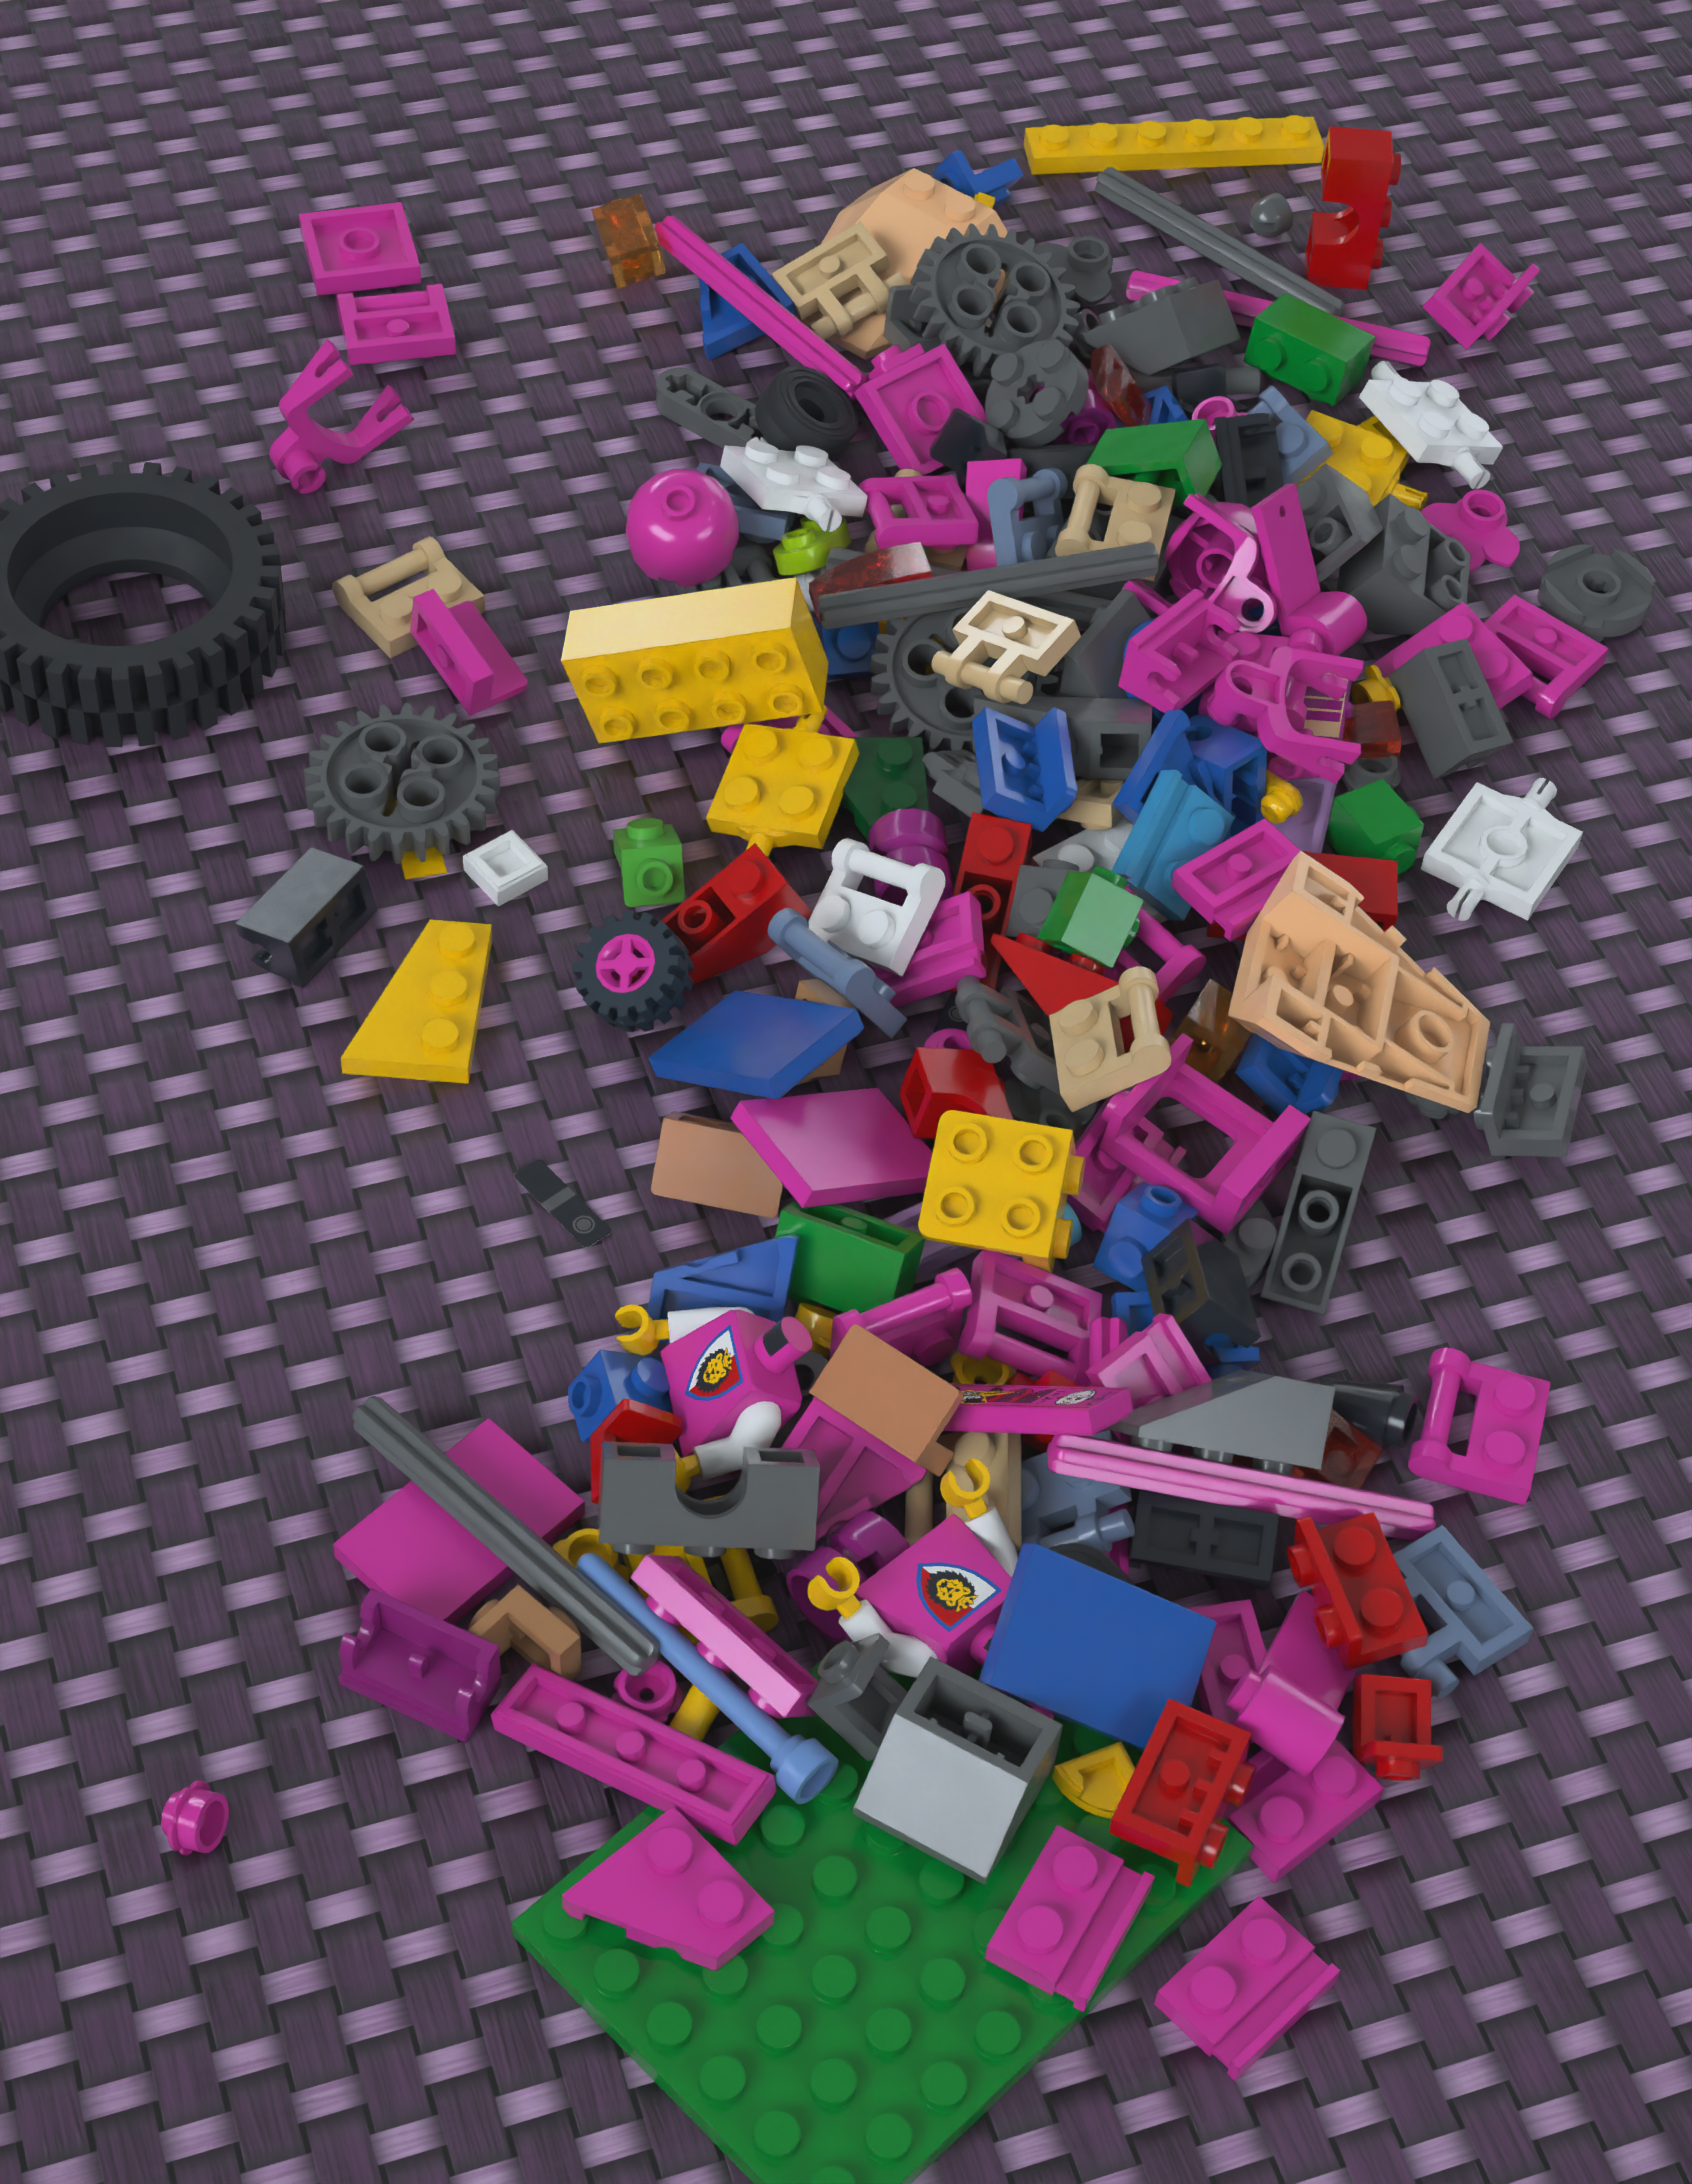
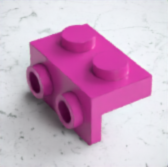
[1422,243,1540,350]

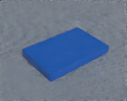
[648,990,864,1100]
[979,1543,1217,1752]

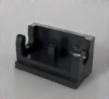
[1214,413,1283,508]
[235,847,377,988]
[1141,1218,1261,1365]
[1129,1491,1279,1590]

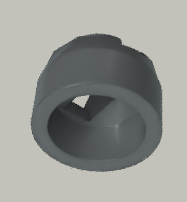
[1250,193,1293,238]

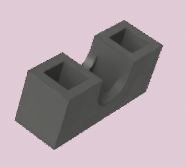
[598,1441,820,1560]

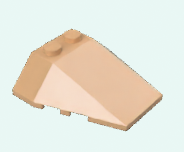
[796,168,1008,360]
[1228,851,1490,1113]

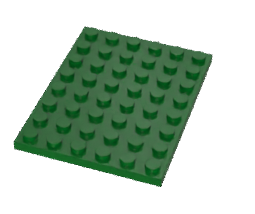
[511,1640,1254,2184]

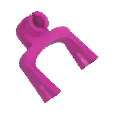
[269,339,415,494]
[1122,493,1278,634]
[1206,646,1364,784]

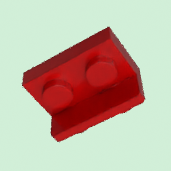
[1287,1512,1428,1671]
[1109,1698,1257,1888]

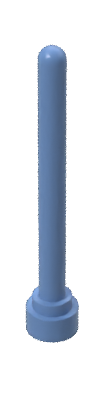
[576,1552,839,1804]

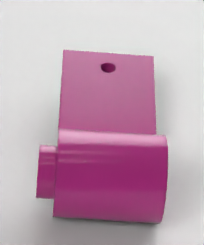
[1251,483,1367,656]
[1226,1589,1359,1777]

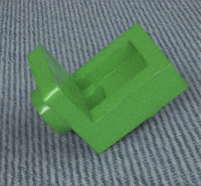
[613,818,685,907]

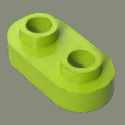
[773,516,851,575]

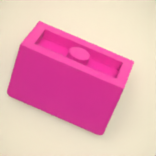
[410,588,528,716]

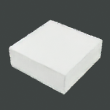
[463,830,548,907]

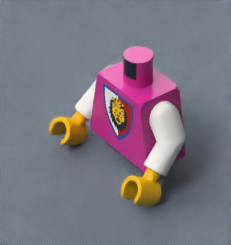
[615,1305,812,1493]
[808,1458,1018,1678]

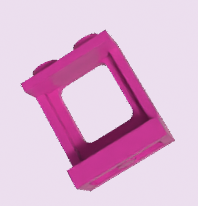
[1099,1033,1311,1235]

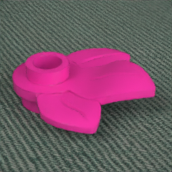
[1420,490,1520,574]

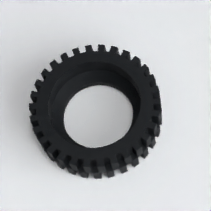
[0,461,287,747]

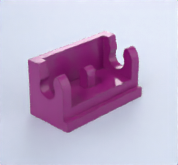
[338,1588,501,1743]

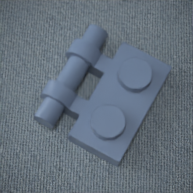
[1016,1430,1135,1557]
[1393,1525,1534,1699]

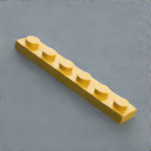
[1024,115,1324,175]

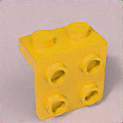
[918,1110,1085,1273]

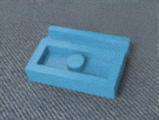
[1111,770,1235,921]

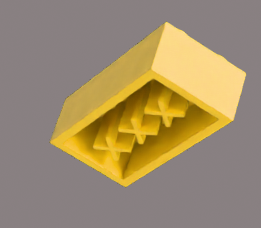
[561,577,829,744]

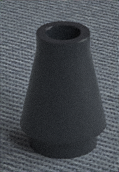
[1319,1376,1418,1450]

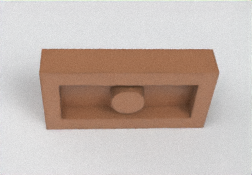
[651,1111,784,1218]
[809,1324,963,1477]

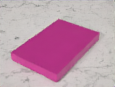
[730,1088,933,1208]
[333,1418,585,1625]

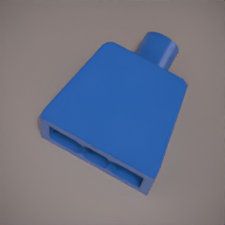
[1151,714,1267,842]

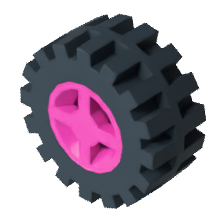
[573,911,694,1032]

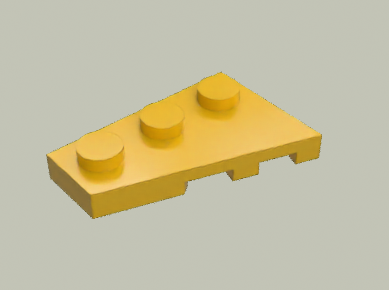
[341,919,492,1084]

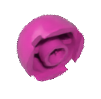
[626,469,740,587]
[1164,502,1271,610]

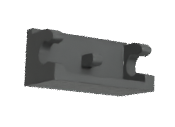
[1388,638,1514,780]

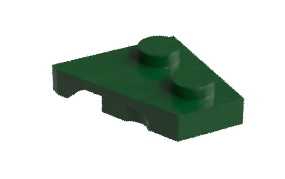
[840,737,929,842]

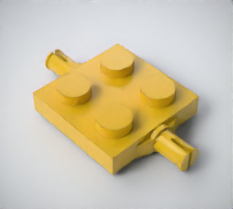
[1296,410,1428,511]
[706,705,860,858]

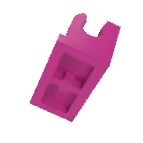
[1118,588,1240,713]

